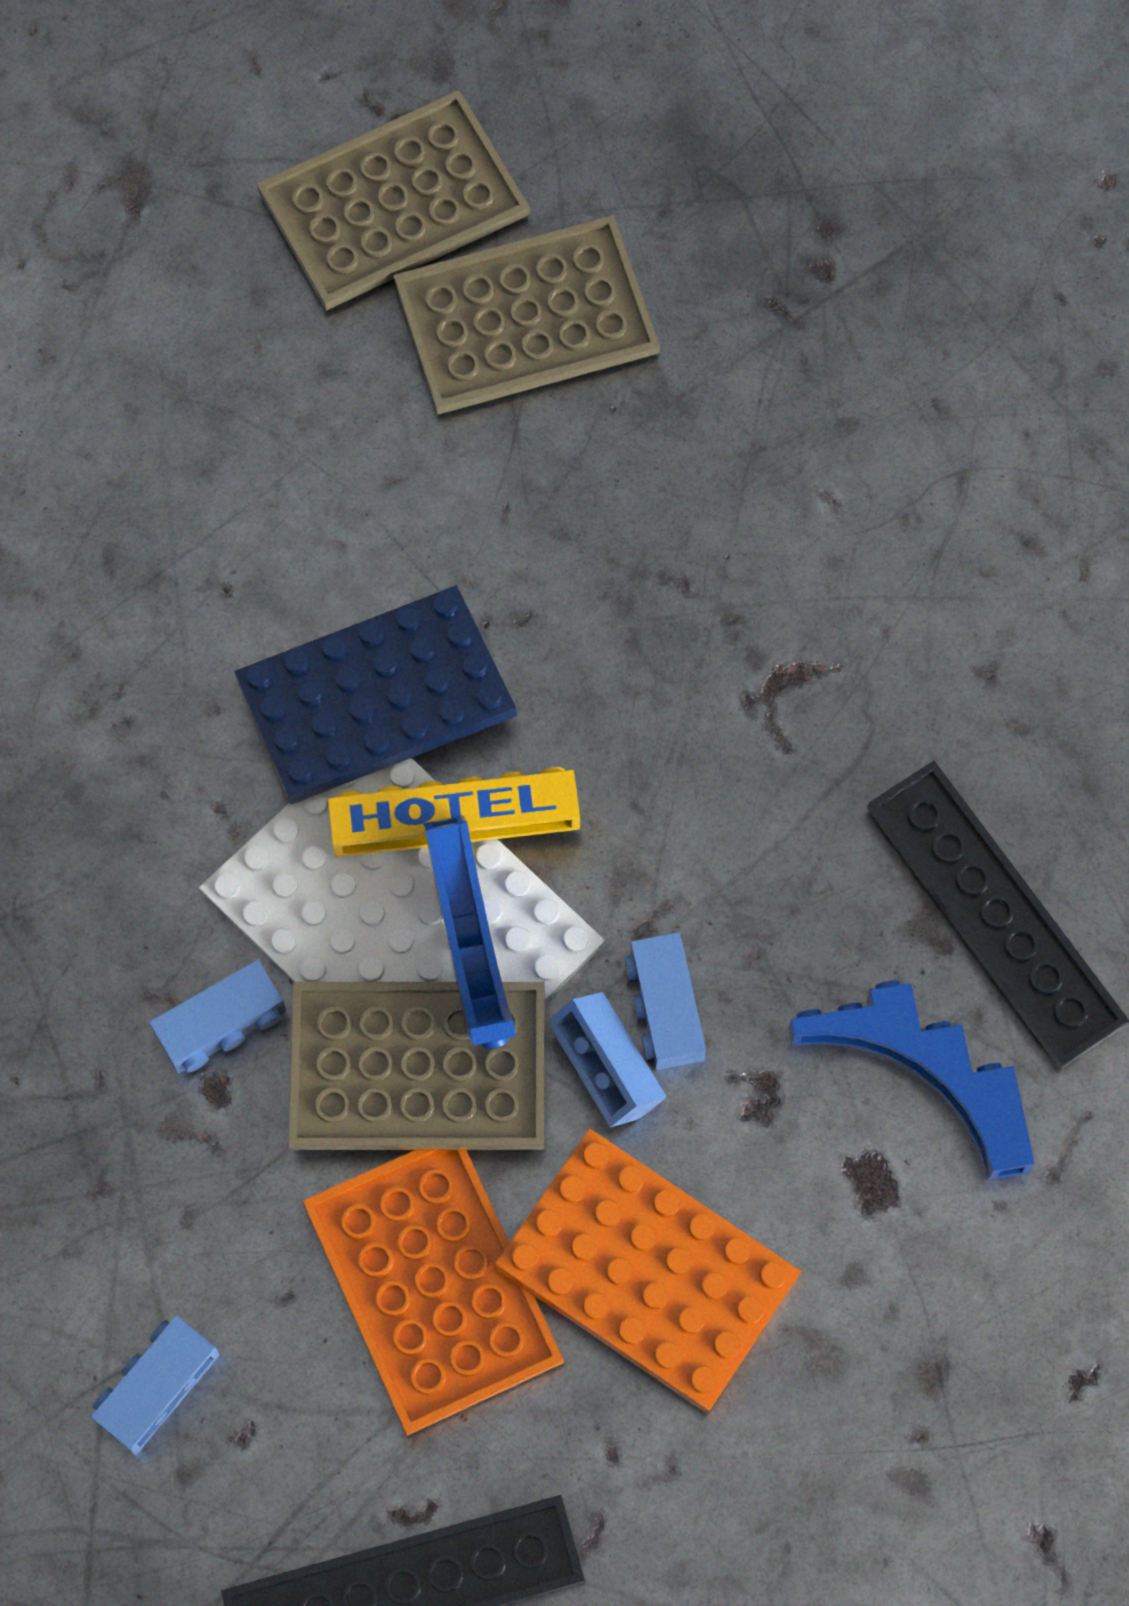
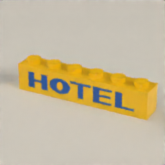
[328,767,580,858]

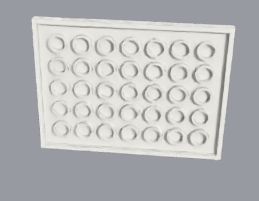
[199,758,605,1003]

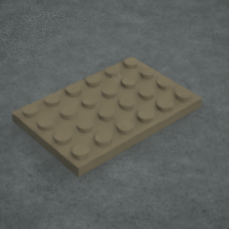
[257,90,530,311]
[393,215,660,415]
[289,982,545,1150]

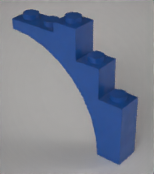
[423,815,516,1049]
[789,980,1035,1180]

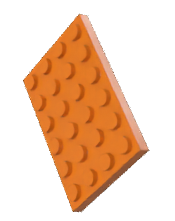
[494,1128,802,1414]
[303,1150,564,1436]

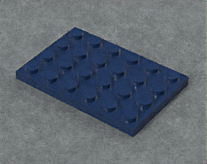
[234,585,517,805]

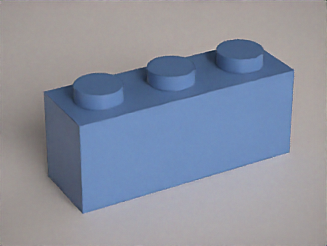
[624,932,706,1071]
[149,959,286,1074]
[547,992,666,1128]
[91,1315,220,1456]

